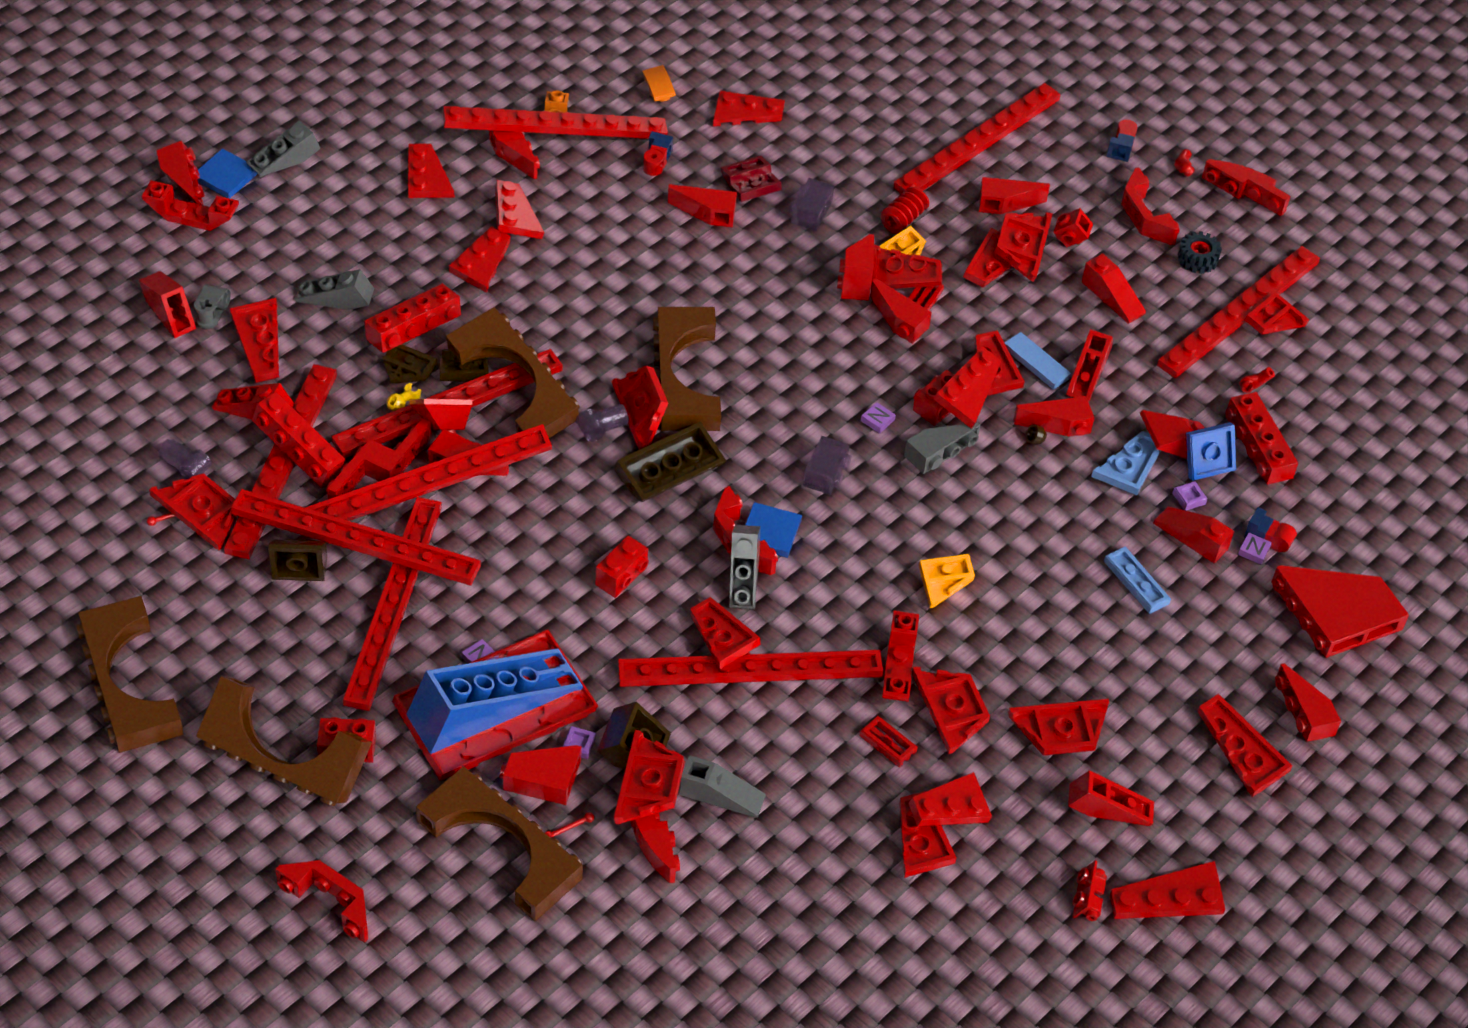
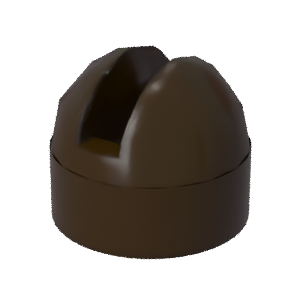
[1026,424,1047,445]

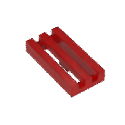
[908,285,944,311]
[859,715,918,768]

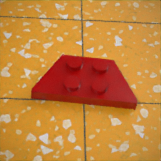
[994,212,1053,282]
[611,366,669,450]
[149,473,236,551]
[912,666,990,754]
[1008,699,1109,756]
[614,730,685,824]

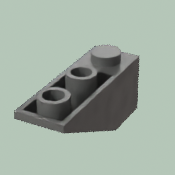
[247,120,321,177]
[294,269,374,310]
[904,422,981,474]
[729,525,761,609]
[680,755,766,818]

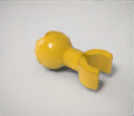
[386,383,421,411]

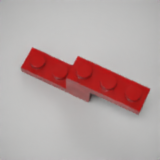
[326,418,432,499]

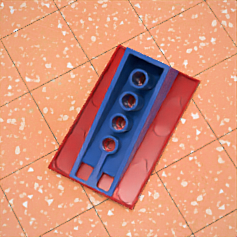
[392,629,598,781]

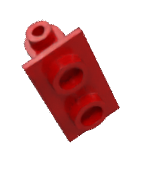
[1072,860,1107,921]

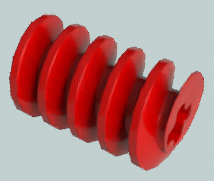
[881,187,930,234]

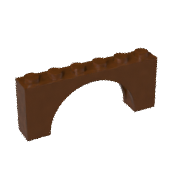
[446,307,580,438]
[653,307,721,431]
[76,596,184,753]
[196,676,372,806]
[416,766,583,922]

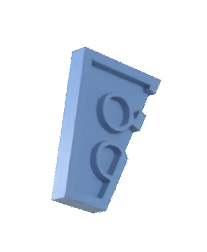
[1091,431,1161,495]

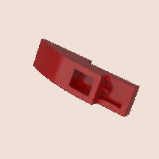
[1202,159,1291,216]
[630,813,680,883]

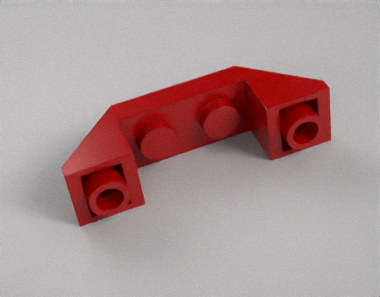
[1121,167,1180,245]
[142,180,239,231]
[713,486,778,575]
[882,611,919,702]
[276,860,368,943]

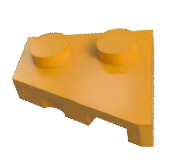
[880,226,926,255]
[919,554,975,608]

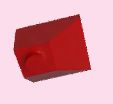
[410,399,472,433]
[1140,410,1205,459]

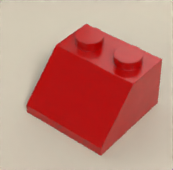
[837,234,874,301]

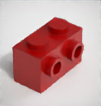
[913,370,954,426]
[595,535,649,598]
[317,717,376,763]

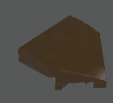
[382,344,438,383]
[440,349,489,381]

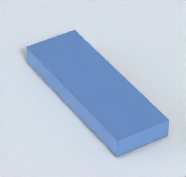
[1004,332,1071,390]
[1104,546,1171,614]

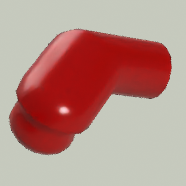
[1174,149,1195,177]
[1239,367,1275,393]

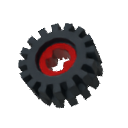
[1177,231,1222,274]

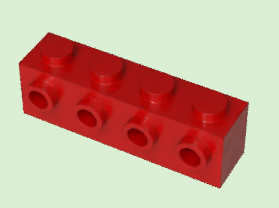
[364,283,461,353]
[252,392,345,488]
[1225,392,1298,485]

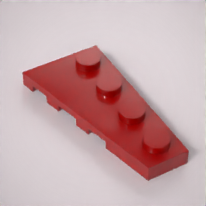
[230,298,279,383]
[933,347,1001,429]
[1198,694,1293,798]
[1110,861,1226,919]

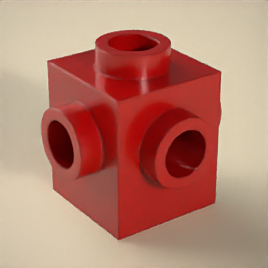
[1053,208,1093,248]

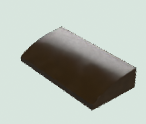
[614,421,726,502]

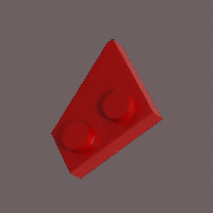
[1244,292,1310,335]

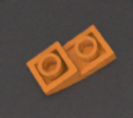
[642,65,676,102]
[544,90,569,113]

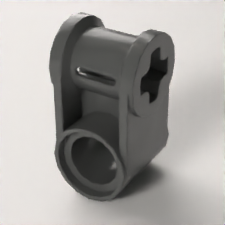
[194,284,231,329]

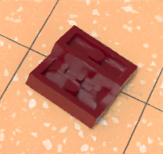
[721,156,782,202]

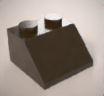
[268,539,327,581]
[597,702,671,769]

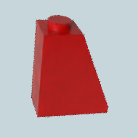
[139,271,196,338]
[499,745,582,805]

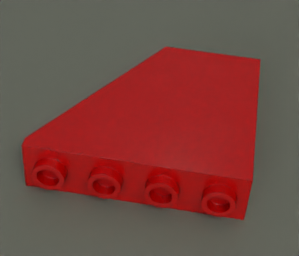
[1271,565,1409,658]

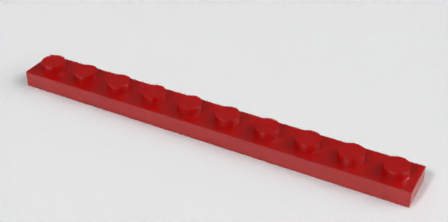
[893,83,1061,194]
[443,106,668,139]
[1157,246,1320,379]
[332,349,563,458]
[224,364,337,560]
[305,424,552,521]
[231,489,481,586]
[343,497,442,711]
[618,650,883,687]

